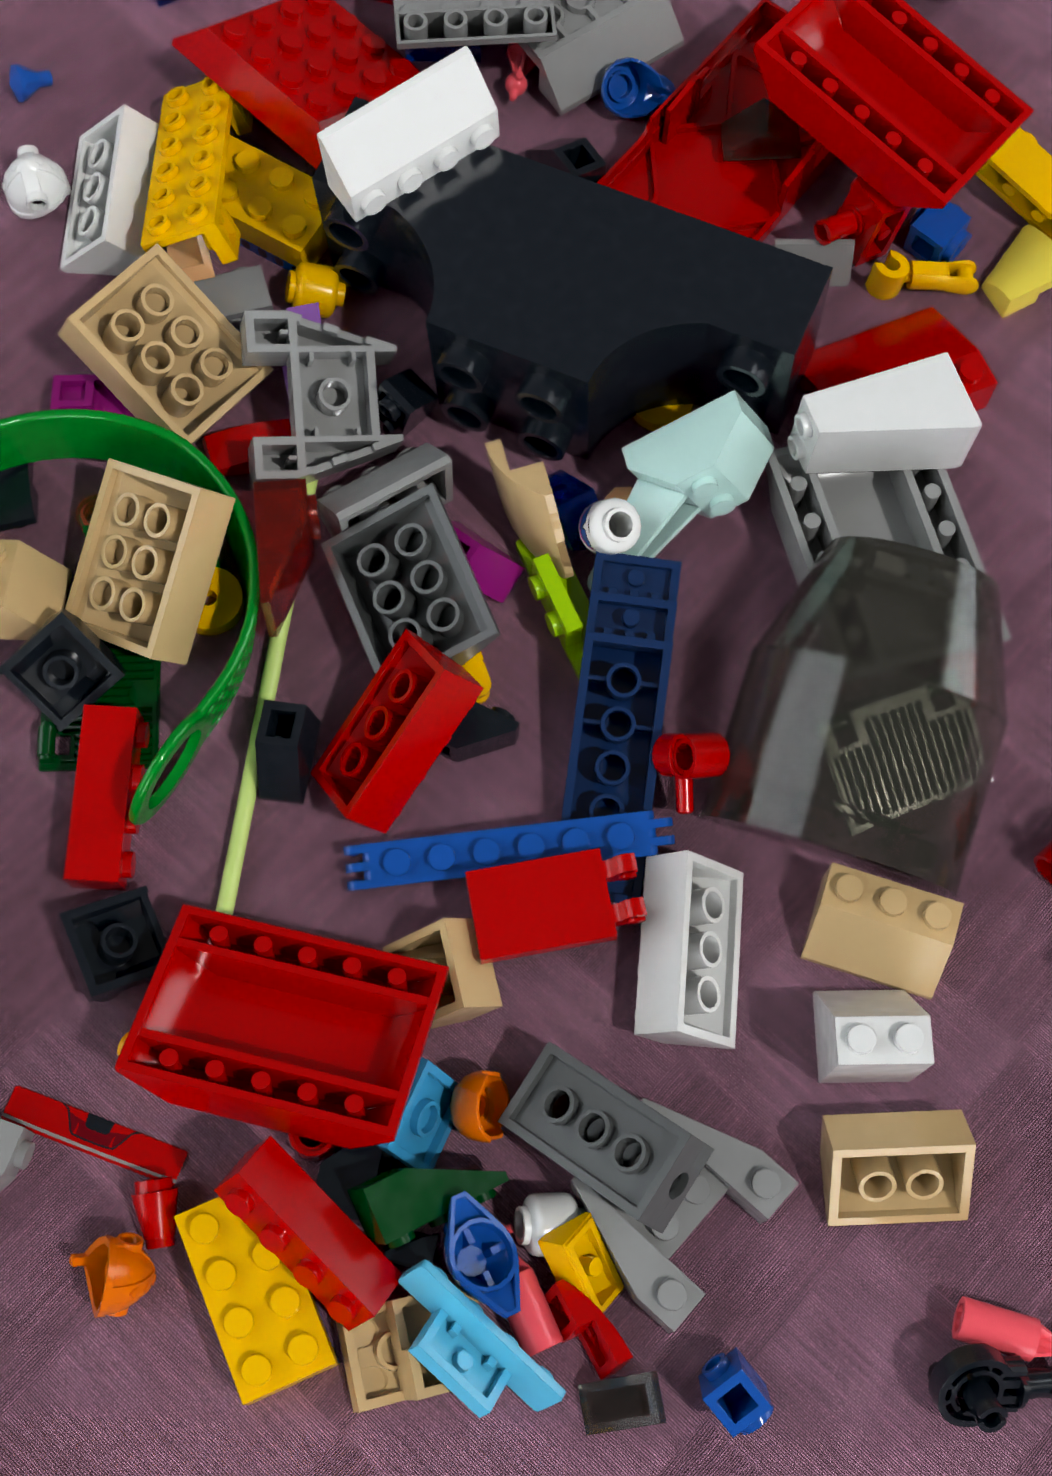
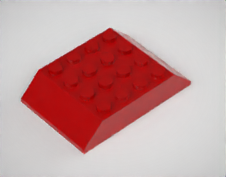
[172,0,420,169]
[753,0,1035,209]
[114,904,449,1149]

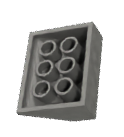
[321,483,501,674]

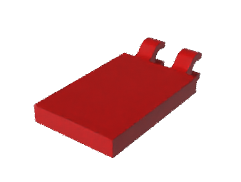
[465,848,647,964]

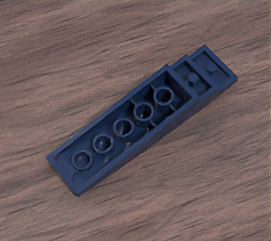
[561,551,682,903]

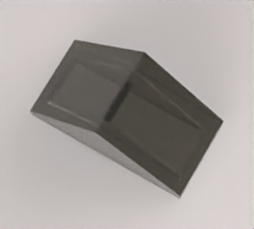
[720,97,802,161]
[578,1370,667,1436]

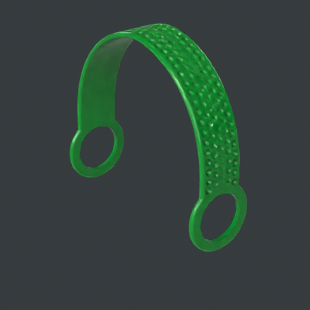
[0,409,261,825]

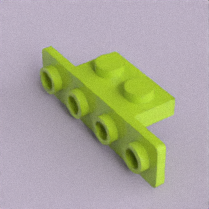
[516,539,589,680]

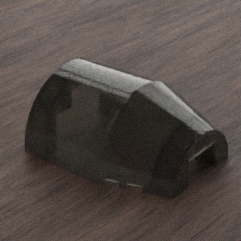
[699,536,1008,897]

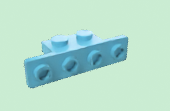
[398,1259,566,1418]

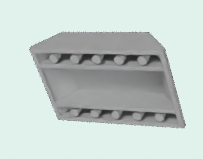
[766,446,1012,683]

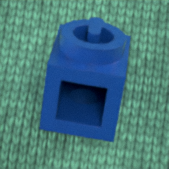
[903,202,972,262]
[698,1347,774,1438]

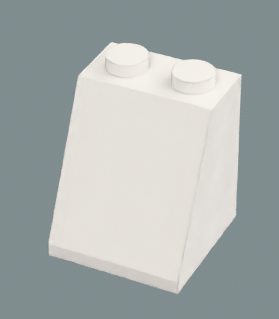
[812,990,934,1083]

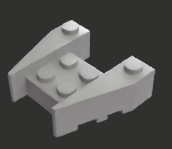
[240,310,404,490]
[569,1098,799,1334]

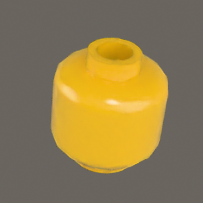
[285,262,346,318]

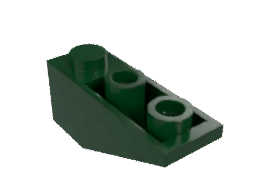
[347,1168,509,1249]

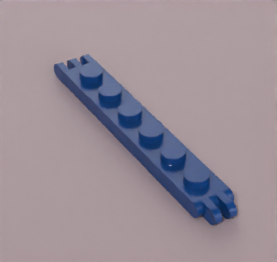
[343,810,676,891]

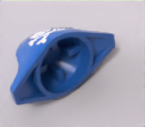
[443,1191,521,1318]

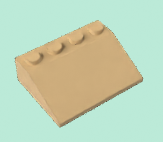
[58,243,273,445]
[65,458,236,665]

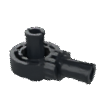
[927,1344,1052,1433]

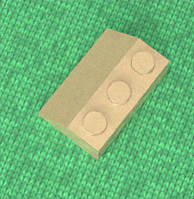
[800,862,964,1000]
[820,1109,976,1226]

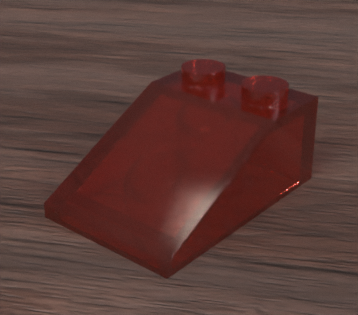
[253,479,322,637]

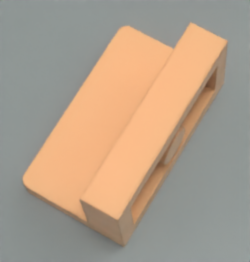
[166,234,215,282]

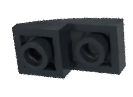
[0,462,39,532]

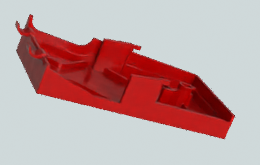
[597,0,836,242]

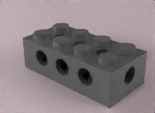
[498,1041,714,1233]

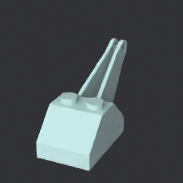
[587,390,775,591]

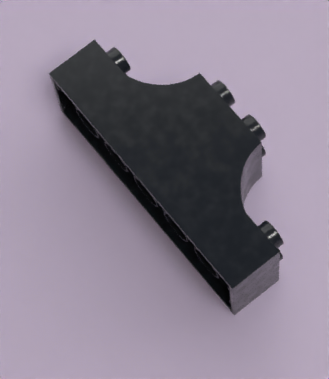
[312,97,833,461]

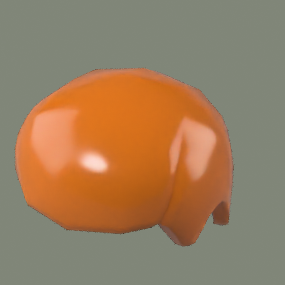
[449,1070,510,1143]

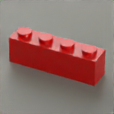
[63,704,150,891]
[214,1135,402,1331]

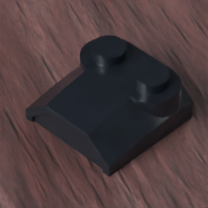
[0,608,126,732]
[57,886,167,1003]

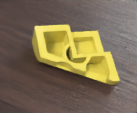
[981,224,1052,318]

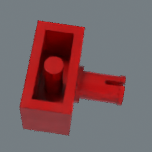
[814,176,912,267]

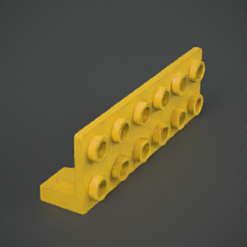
[140,76,254,265]

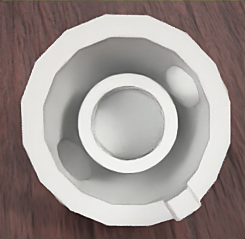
[2,145,72,219]

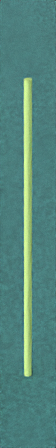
[215,480,318,915]

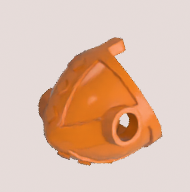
[69,1232,157,1318]

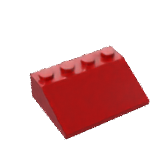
[800,306,998,411]

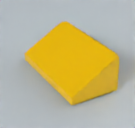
[538,1212,624,1313]

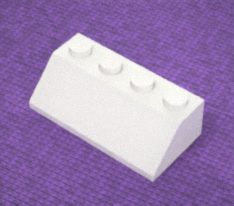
[317,46,500,222]
[60,104,159,276]
[634,850,744,1049]

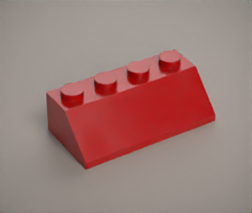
[311,629,484,834]

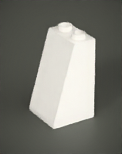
[787,352,983,474]

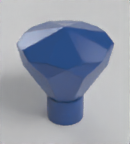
[9,64,53,102]

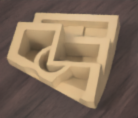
[484,439,574,579]
[336,1284,478,1413]

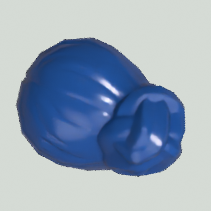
[601,57,676,118]

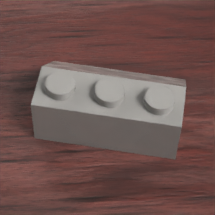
[317,442,453,537]

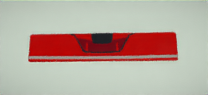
[1,1086,188,1186]

